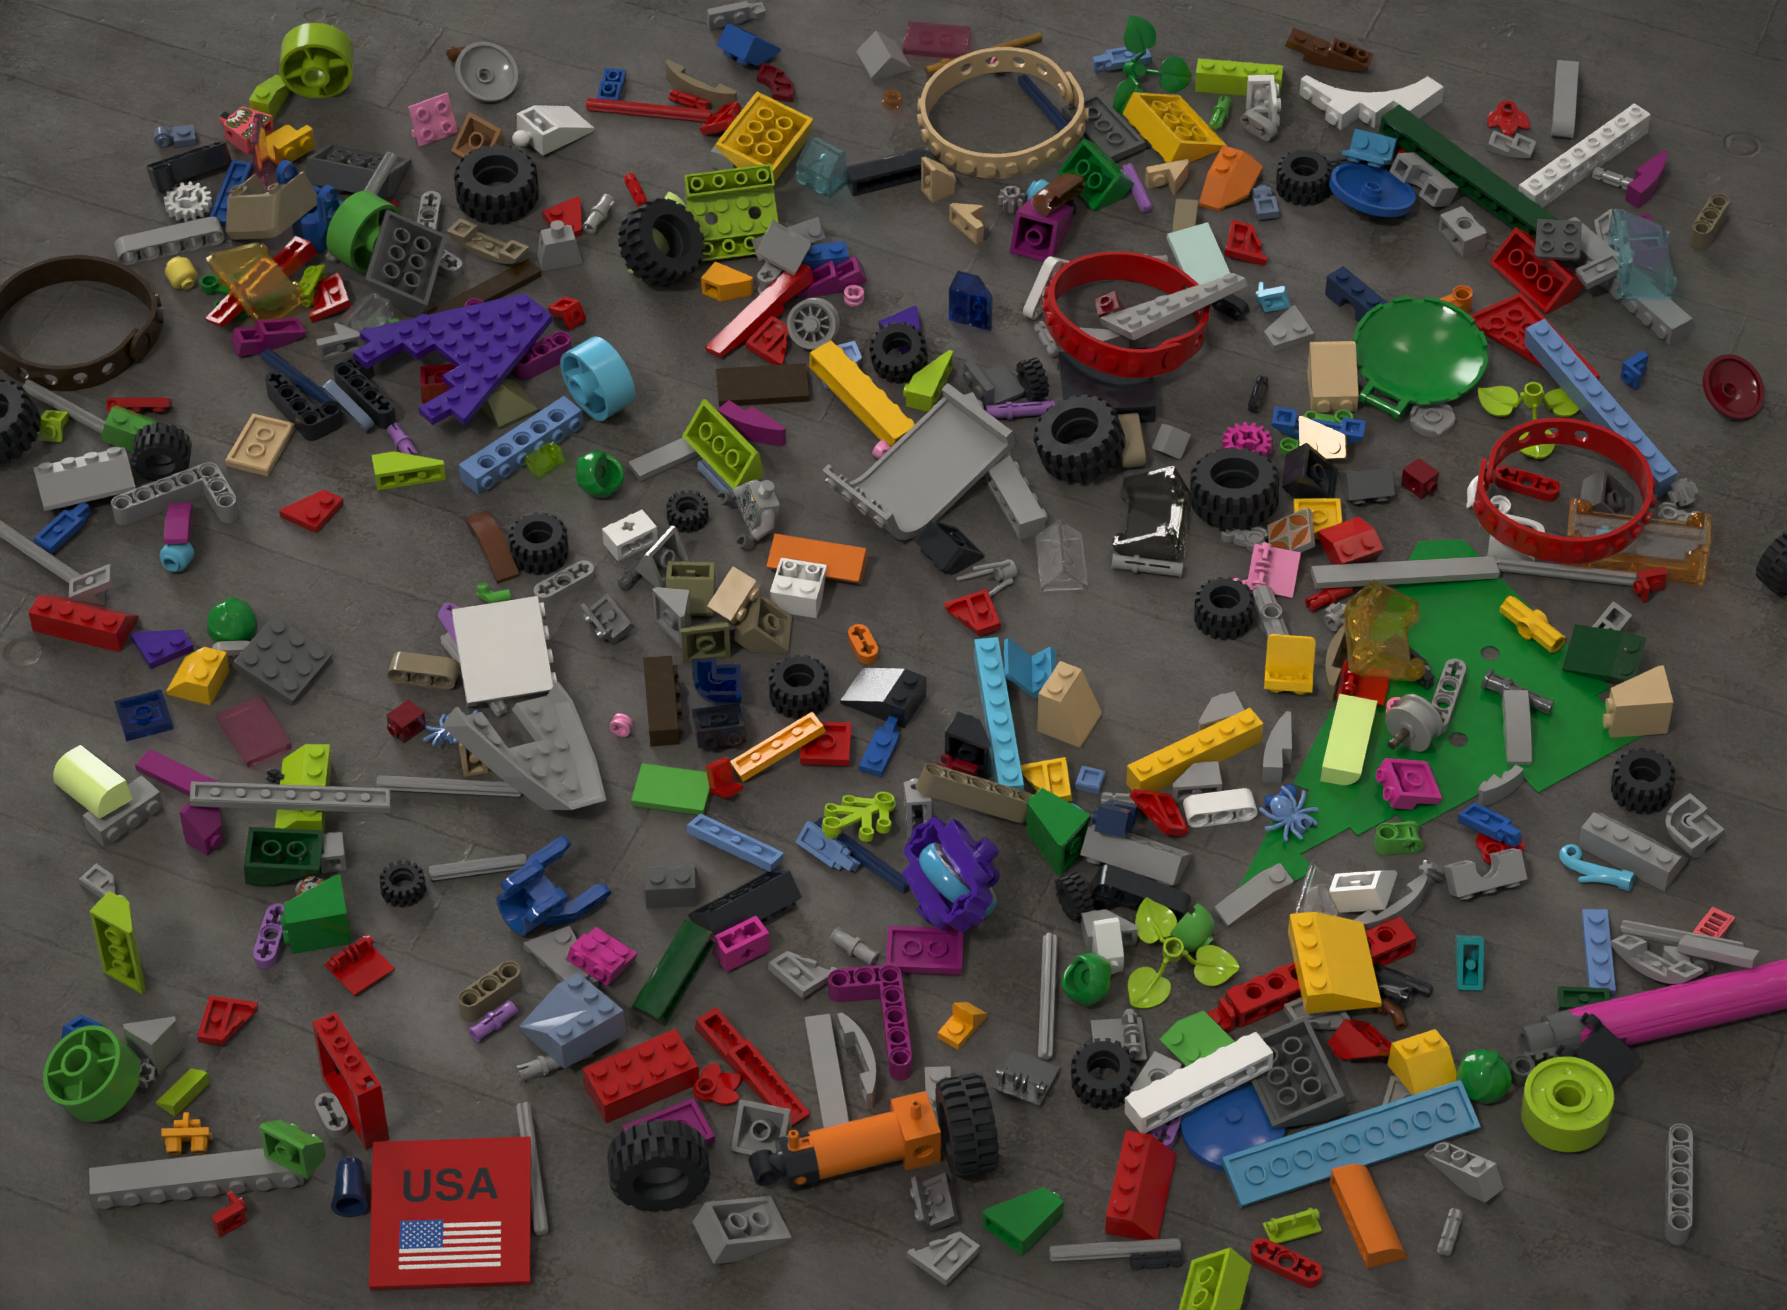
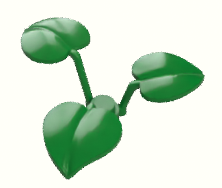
[1113,15,1191,116]

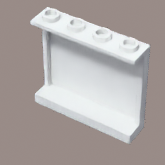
[452,596,557,707]

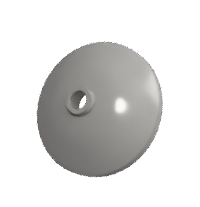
[455,42,518,102]

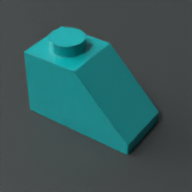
[1455,935,1484,990]

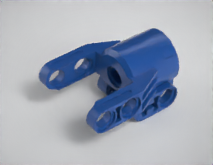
[276,160,343,253]
[497,835,611,936]

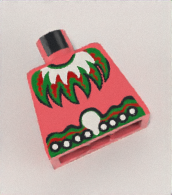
[219,107,274,155]

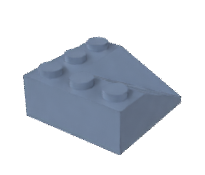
[519,973,626,1069]

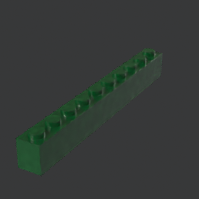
[1379,104,1558,240]

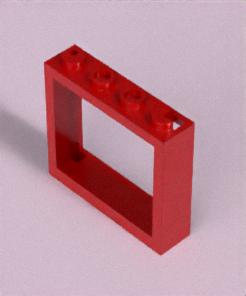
[312,1011,390,1150]

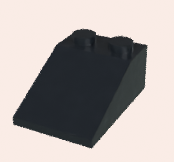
[840,668,926,729]

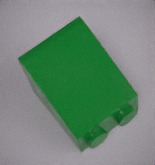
[1026,788,1091,877]
[280,874,351,954]

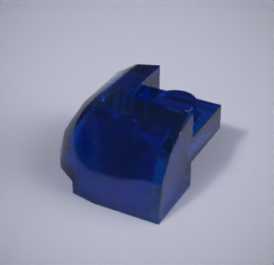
[692,658,741,704]

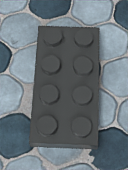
[1062,93,1145,162]

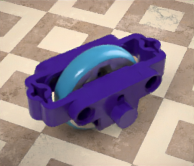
[902,817,1000,932]

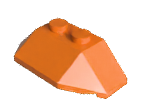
[1199,145,1263,212]

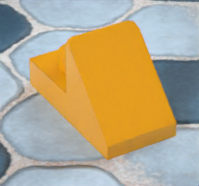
[938,1002,988,1050]

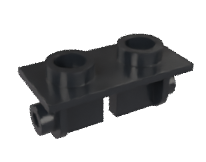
[1374,971,1414,1009]

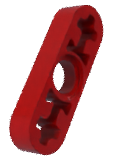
[1494,465,1560,502]
[1250,1238,1322,1288]

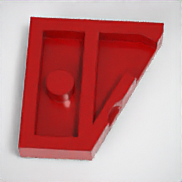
[309,272,352,323]
[197,995,258,1046]

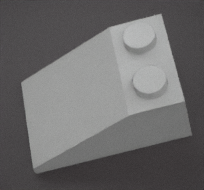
[693,1196,792,1264]

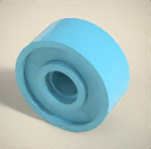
[560,336,635,421]

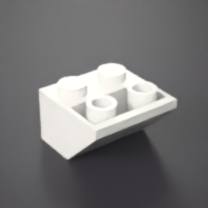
[770,558,827,618]
[1329,870,1397,913]

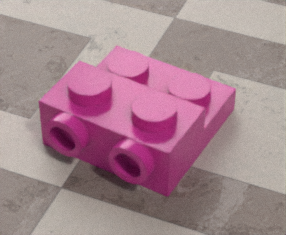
[1376,758,1442,810]
[566,927,637,986]

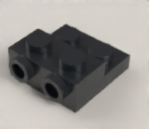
[692,703,746,750]

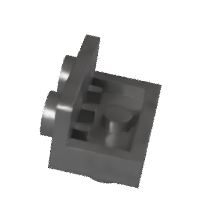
[581,593,635,645]
[910,1172,959,1232]

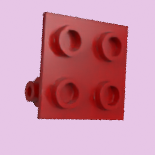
[1336,653,1391,706]
[324,935,395,996]

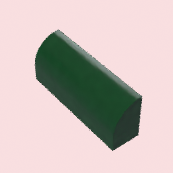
[631,920,718,1026]

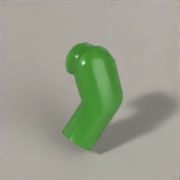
[476,583,511,604]

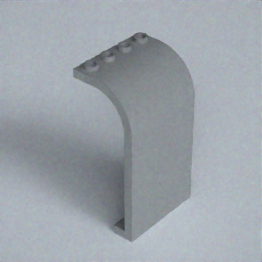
[822,384,1016,540]

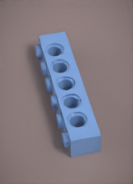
[459,396,583,495]

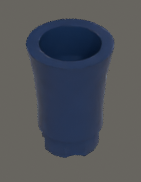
[331,1157,368,1218]

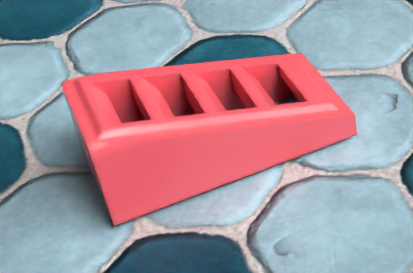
[1693,907,1735,938]

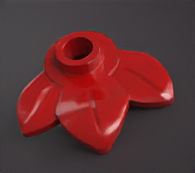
[1487,100,1530,137]
[1476,833,1526,864]
[693,1063,741,1105]

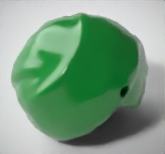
[576,450,625,498]
[207,598,258,643]
[1061,952,1111,1007]
[1456,1049,1512,1104]

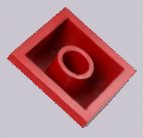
[1316,517,1384,565]

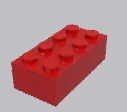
[582,1029,699,1124]

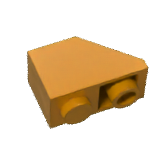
[701,262,754,301]

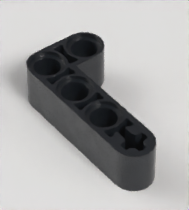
[146,140,232,191]
[333,355,396,429]
[265,371,342,441]
[1089,865,1191,924]

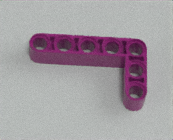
[465,299,572,380]
[828,965,912,1081]

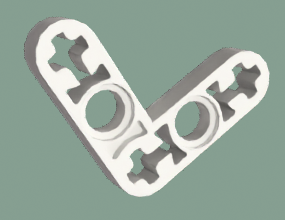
[1023,256,1070,320]

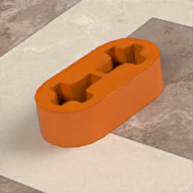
[848,624,878,665]

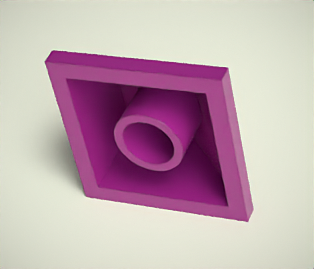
[179,780,224,856]

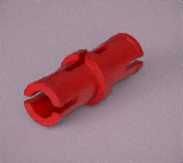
[1305,587,1353,612]

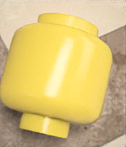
[165,256,198,290]

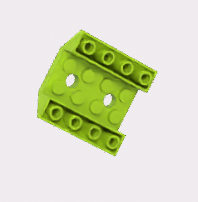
[684,164,779,262]

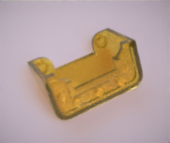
[205,242,304,325]
[1344,579,1425,681]

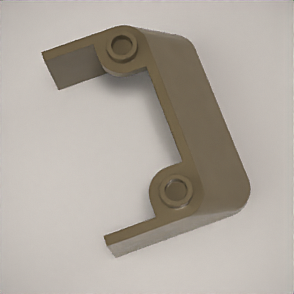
[226,172,318,240]

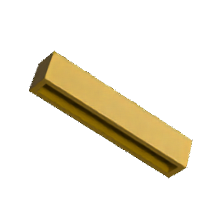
[809,341,915,447]
[1126,708,1264,792]

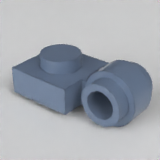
[153,125,196,148]
[1252,185,1279,220]

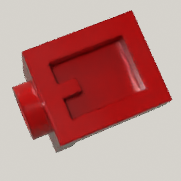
[547,296,586,330]
[1633,566,1668,603]
[705,757,743,799]
[1206,998,1237,1033]
[211,1191,248,1238]

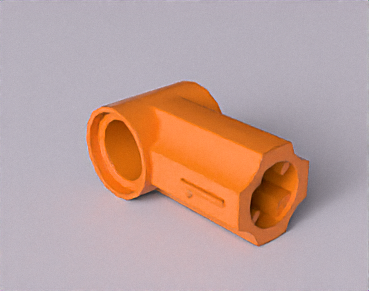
[1439,285,1473,313]

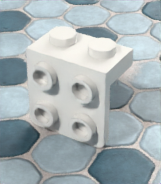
[1246,75,1281,127]

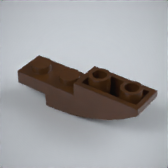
[1285,27,1374,71]

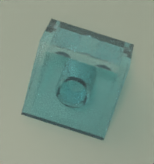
[796,134,846,199]

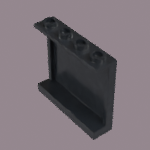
[1058,348,1156,423]

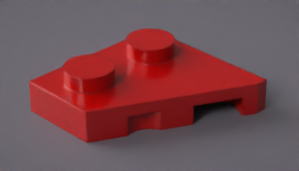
[699,101,742,135]
[542,196,582,238]
[1224,220,1267,266]
[745,316,789,365]
[279,490,344,534]
[944,589,1002,636]
[1129,789,1189,837]

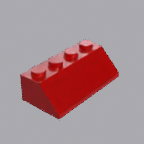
[1489,227,1584,314]
[28,594,139,652]
[1105,1130,1176,1240]

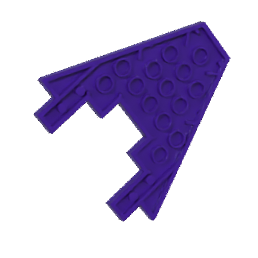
[353,293,553,425]

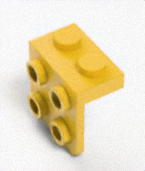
[256,125,315,165]
[1264,634,1316,694]

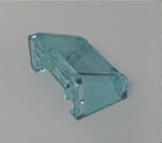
[1608,209,1677,299]

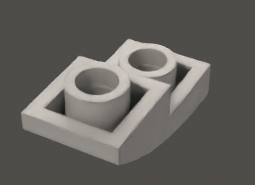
[1477,765,1524,806]

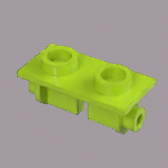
[292,264,326,307]
[1263,1207,1322,1244]

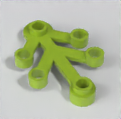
[822,792,896,842]

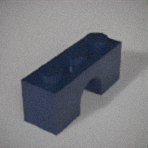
[1325,266,1388,323]
[1092,799,1138,837]

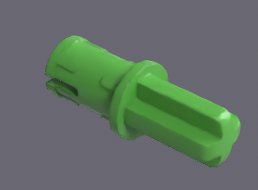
[1209,96,1232,130]

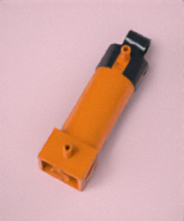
[748,1091,941,1189]

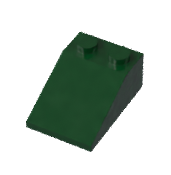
[1562,624,1647,685]
[244,827,324,886]

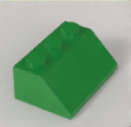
[1058,138,1134,211]

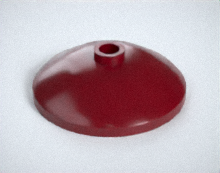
[1703,354,1764,420]

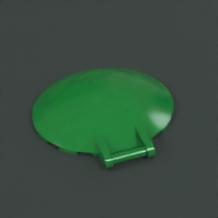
[1353,296,1488,421]

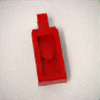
[107,397,172,412]

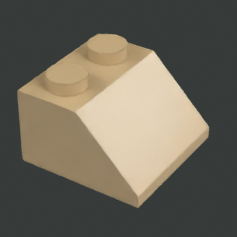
[707,566,761,625]

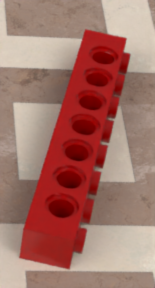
[1225,916,1416,1028]

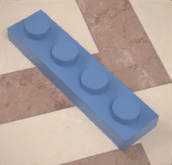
[686,814,784,872]
[1581,909,1616,996]

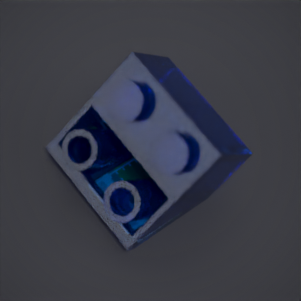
[949,271,993,331]

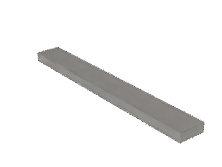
[1311,556,1500,589]
[190,781,390,813]

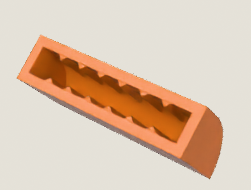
[766,534,868,584]
[1329,1164,1407,1269]

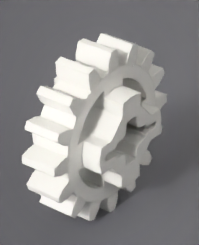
[164,182,212,222]

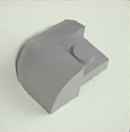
[1666,793,1725,858]

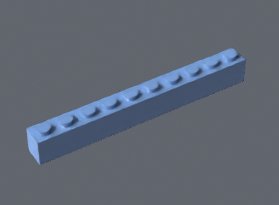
[1524,319,1678,498]

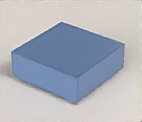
[1075,766,1105,794]

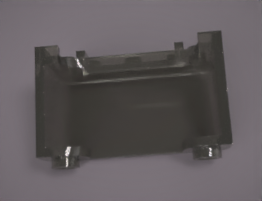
[1112,466,1192,562]

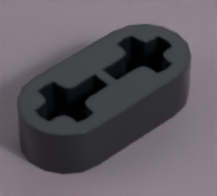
[1211,294,1250,321]

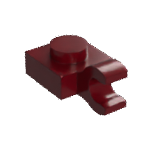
[936,754,978,777]

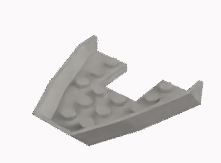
[442,682,606,810]

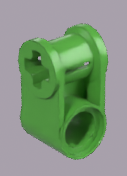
[1373,821,1423,855]

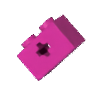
[713,916,770,972]

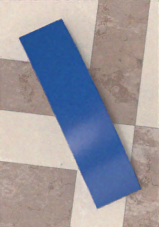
[1271,407,1366,443]

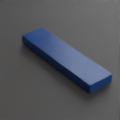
[209,160,254,227]

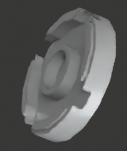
[1409,403,1456,437]

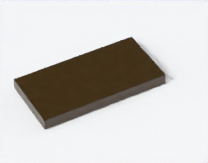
[716,363,809,407]

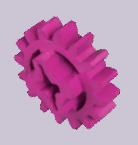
[1222,422,1272,456]

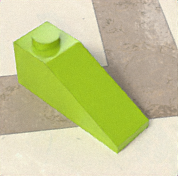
[249,75,291,120]
[903,350,954,412]
[371,451,446,491]

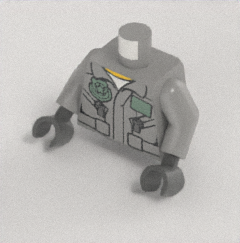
[717,480,780,551]

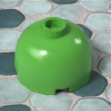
[1168,903,1215,953]

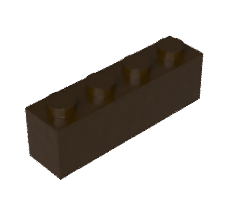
[643,656,683,747]

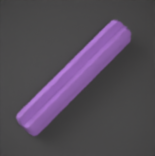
[1122,163,1152,213]

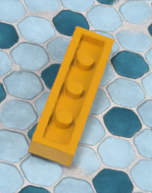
[731,712,826,782]

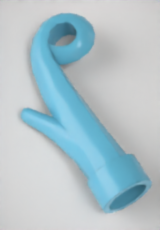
[1559,844,1635,892]

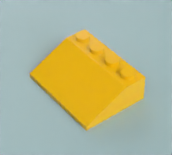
[715,92,813,183]
[1122,92,1227,163]
[1288,912,1382,1014]

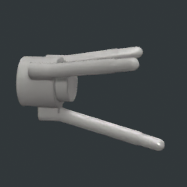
[956,559,1017,597]

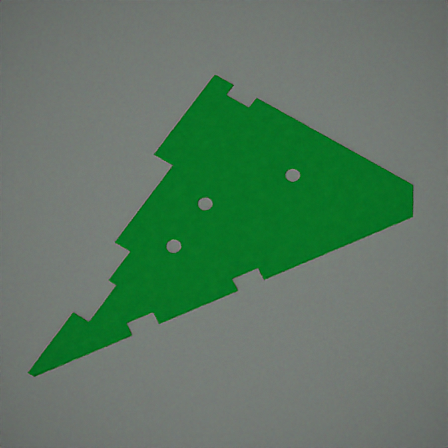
[1238,539,1645,889]

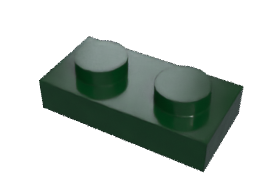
[1557,986,1610,1012]

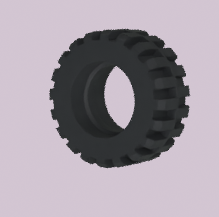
[454,144,539,225]
[618,198,705,287]
[0,379,41,465]
[1033,395,1126,483]
[1190,447,1279,530]
[935,1073,999,1178]
[607,1119,710,1211]

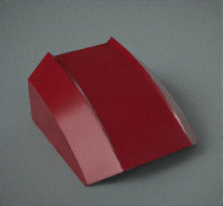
[420,364,456,404]

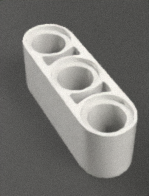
[1183,788,1258,828]

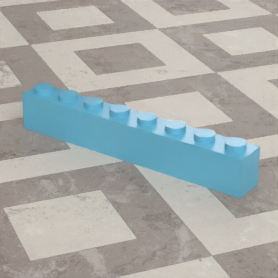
[974,637,1024,791]

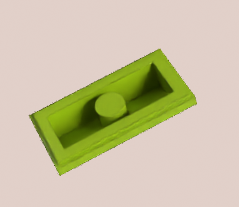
[156,1068,210,1117]

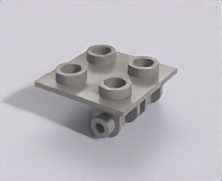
[1090,1009,1147,1061]

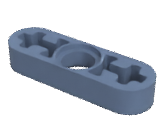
[321,379,375,432]

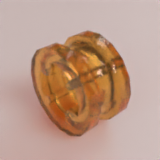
[882,90,902,109]

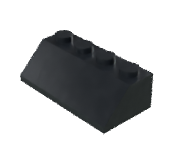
[688,870,802,936]

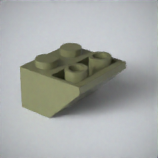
[666,561,716,616]

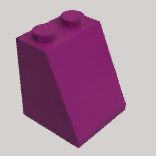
[1010,196,1074,261]

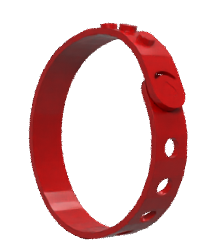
[1042,251,1210,378]
[1473,418,1656,564]

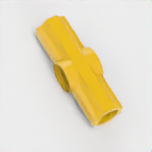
[1500,596,1566,653]

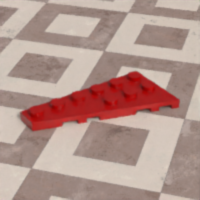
[1470,293,1600,381]

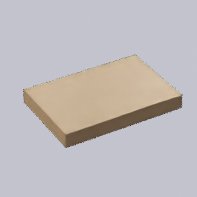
[225,413,295,476]

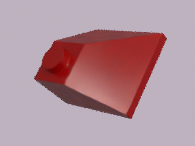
[1327,1019,1392,1061]

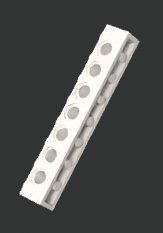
[1518,103,1651,208]

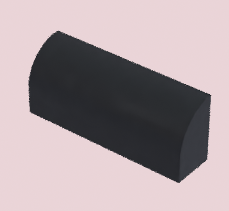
[841,147,935,197]

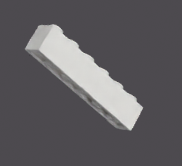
[1125,1032,1273,1133]

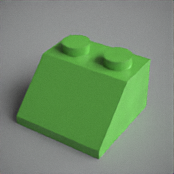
[101,405,160,452]
[1160,1011,1235,1066]
[259,1120,326,1179]

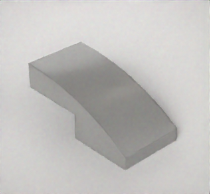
[1486,130,1536,158]

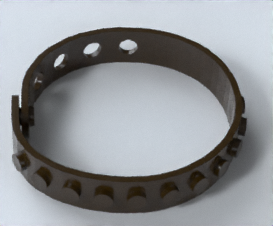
[0,255,164,392]

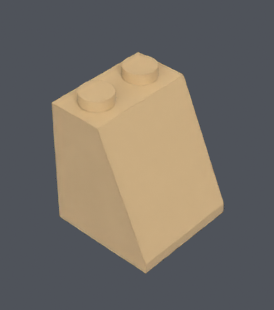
[1307,341,1358,413]
[1037,661,1102,748]
[1603,665,1673,738]

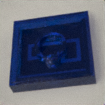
[114,689,173,742]

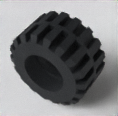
[1276,149,1332,206]
[869,321,928,384]
[131,423,192,481]
[508,512,569,574]
[1756,532,1787,596]
[1194,577,1255,640]
[769,654,829,719]
[1610,748,1676,814]
[1071,1038,1136,1110]

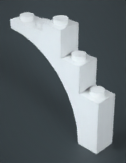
[1300,75,1444,130]

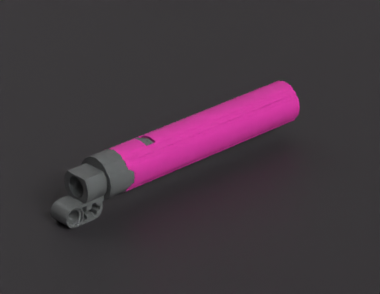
[1510,959,1787,1086]

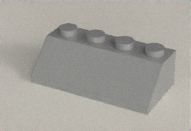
[33,447,136,511]
[1578,812,1689,892]
[1080,825,1192,886]

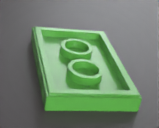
[631,763,710,815]

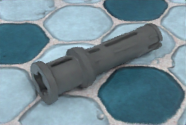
[1481,669,1555,715]

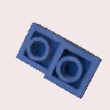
[597,68,626,101]

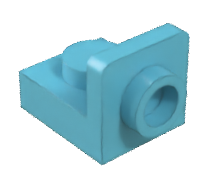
[1256,282,1291,312]

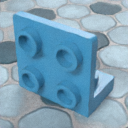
[1342,129,1398,168]
[1003,638,1057,699]

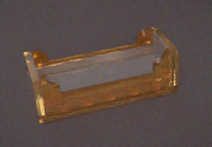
[1562,497,1712,586]

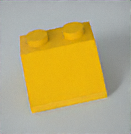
[166,647,230,706]
[1388,1029,1457,1095]

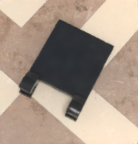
[1555,1012,1639,1091]

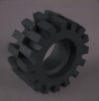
[1016,357,1049,401]
[666,490,709,533]
[379,860,426,908]
[1054,872,1094,921]

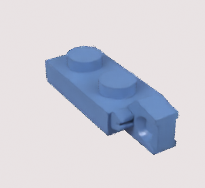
[1092,47,1152,72]
[796,821,860,872]

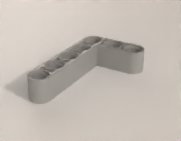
[111,462,239,525]

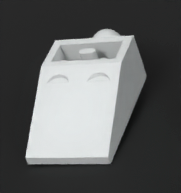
[512,105,594,156]

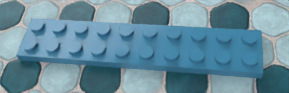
[1221,1080,1481,1208]

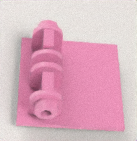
[408,93,458,147]
[1247,542,1301,598]

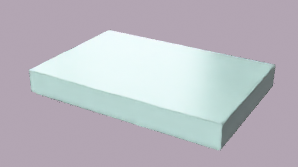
[1166,222,1230,285]

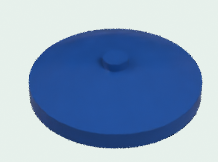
[1329,163,1416,217]
[1181,1083,1285,1172]

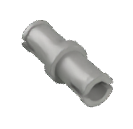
[583,194,615,234]
[830,927,880,966]

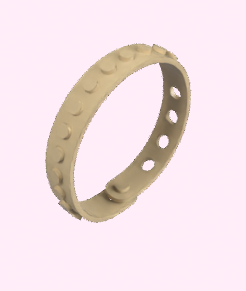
[917,47,1089,179]

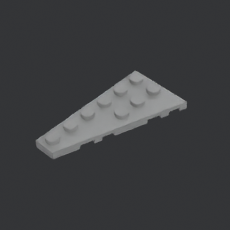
[1099,273,1247,341]

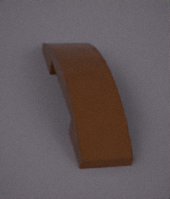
[465,511,519,584]

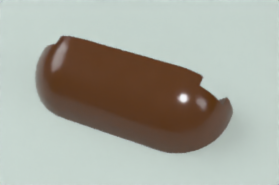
[1032,173,1086,217]

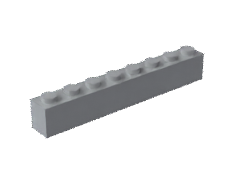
[1569,217,1693,345]
[964,392,1048,540]
[89,1148,304,1209]

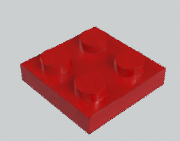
[800,721,852,766]

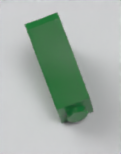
[982,1187,1064,1256]

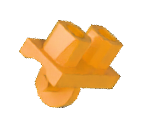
[161,1112,212,1155]

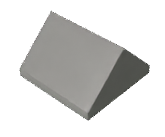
[856,30,911,81]
[755,220,811,276]
[635,526,690,588]
[652,587,691,648]
[123,1016,182,1075]
[731,1099,792,1155]

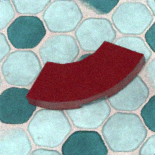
[757,63,794,103]

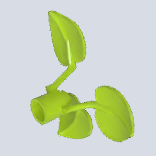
[1478,382,1580,459]
[1128,897,1239,1009]

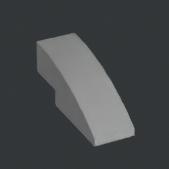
[1502,690,1532,765]
[1262,711,1292,783]

